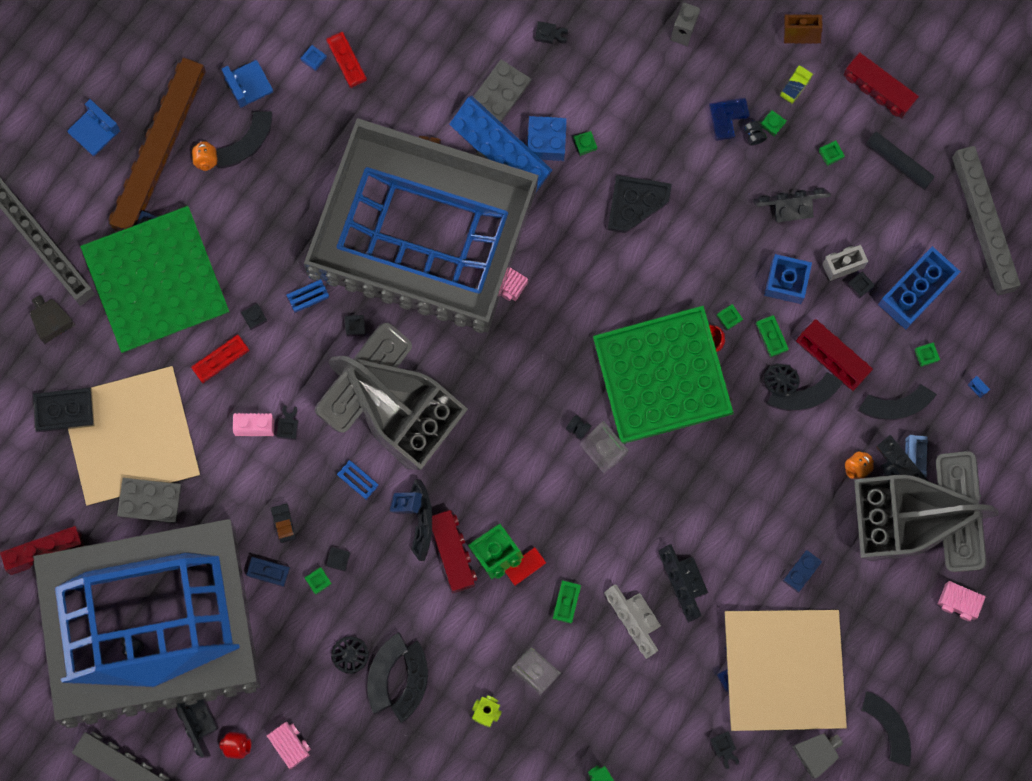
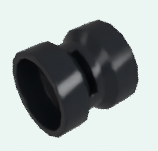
[744,121,767,146]
[565,414,592,441]

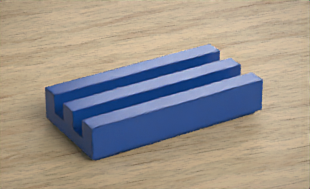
[287,279,329,313]
[337,460,379,500]

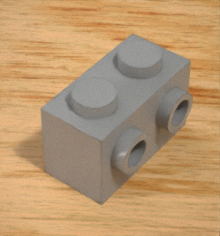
[822,245,868,281]

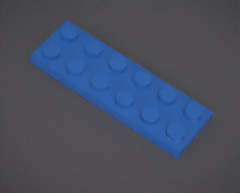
[449,96,552,192]

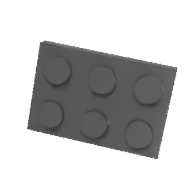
[473,59,531,122]
[117,478,182,523]

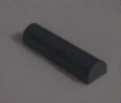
[866,131,935,190]

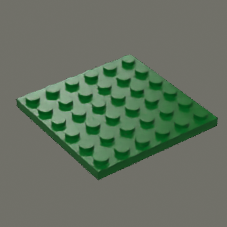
[80,206,230,353]
[593,306,734,445]

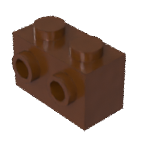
[783,15,823,44]

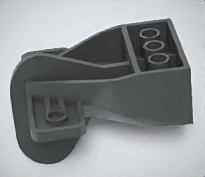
[315,323,468,470]
[854,451,999,572]

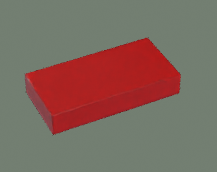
[505,547,546,586]

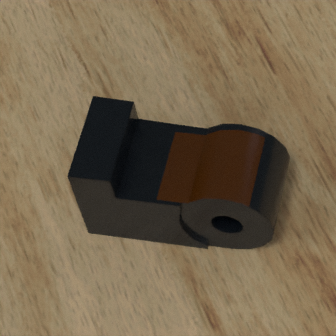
[270,503,296,543]

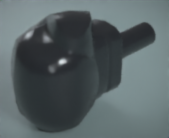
[115,630,144,657]

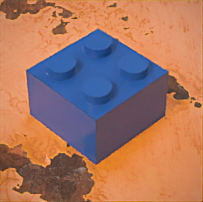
[528,116,567,161]
[764,254,812,304]

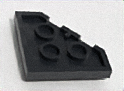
[608,175,672,233]

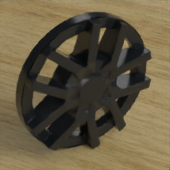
[764,363,800,396]
[332,636,369,674]

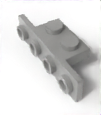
[604,584,661,659]

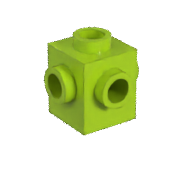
[472,696,502,728]

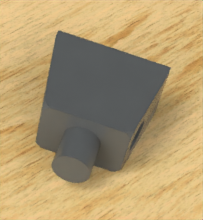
[670,3,700,46]
[792,733,843,779]

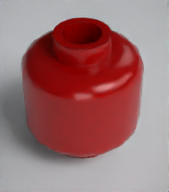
[220,732,251,759]

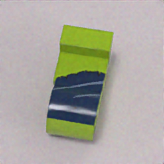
[780,65,813,104]

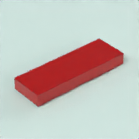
[326,32,367,88]
[191,335,250,384]

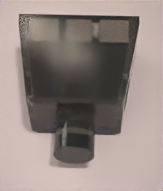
[30,295,76,345]

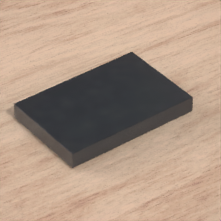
[33,388,95,433]

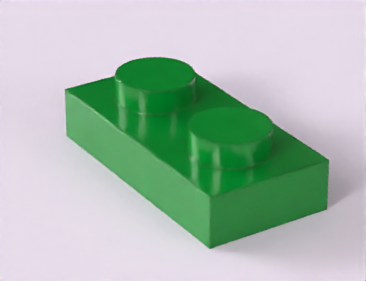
[756,315,789,358]
[553,581,581,624]

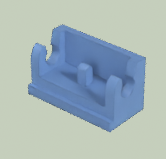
[905,435,928,477]

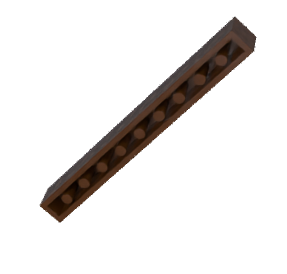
[109,57,206,231]

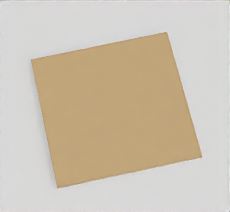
[68,366,200,506]
[725,610,847,731]

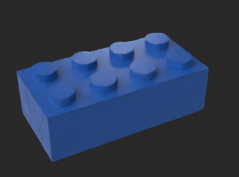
[878,246,961,330]

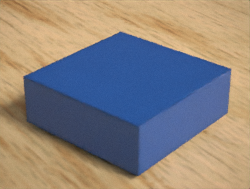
[301,45,327,71]
[968,376,990,398]

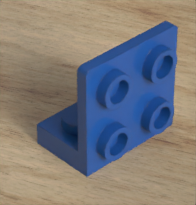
[222,60,273,108]
[67,99,120,156]

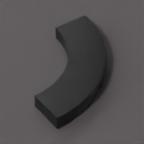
[217,111,273,169]
[766,372,843,411]
[858,384,937,420]
[410,479,432,561]
[368,632,409,714]
[391,641,428,724]
[861,692,911,767]

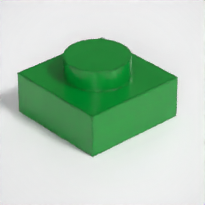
[762,110,786,137]
[573,131,598,156]
[819,141,845,166]
[716,304,743,331]
[915,342,940,367]
[305,567,332,595]

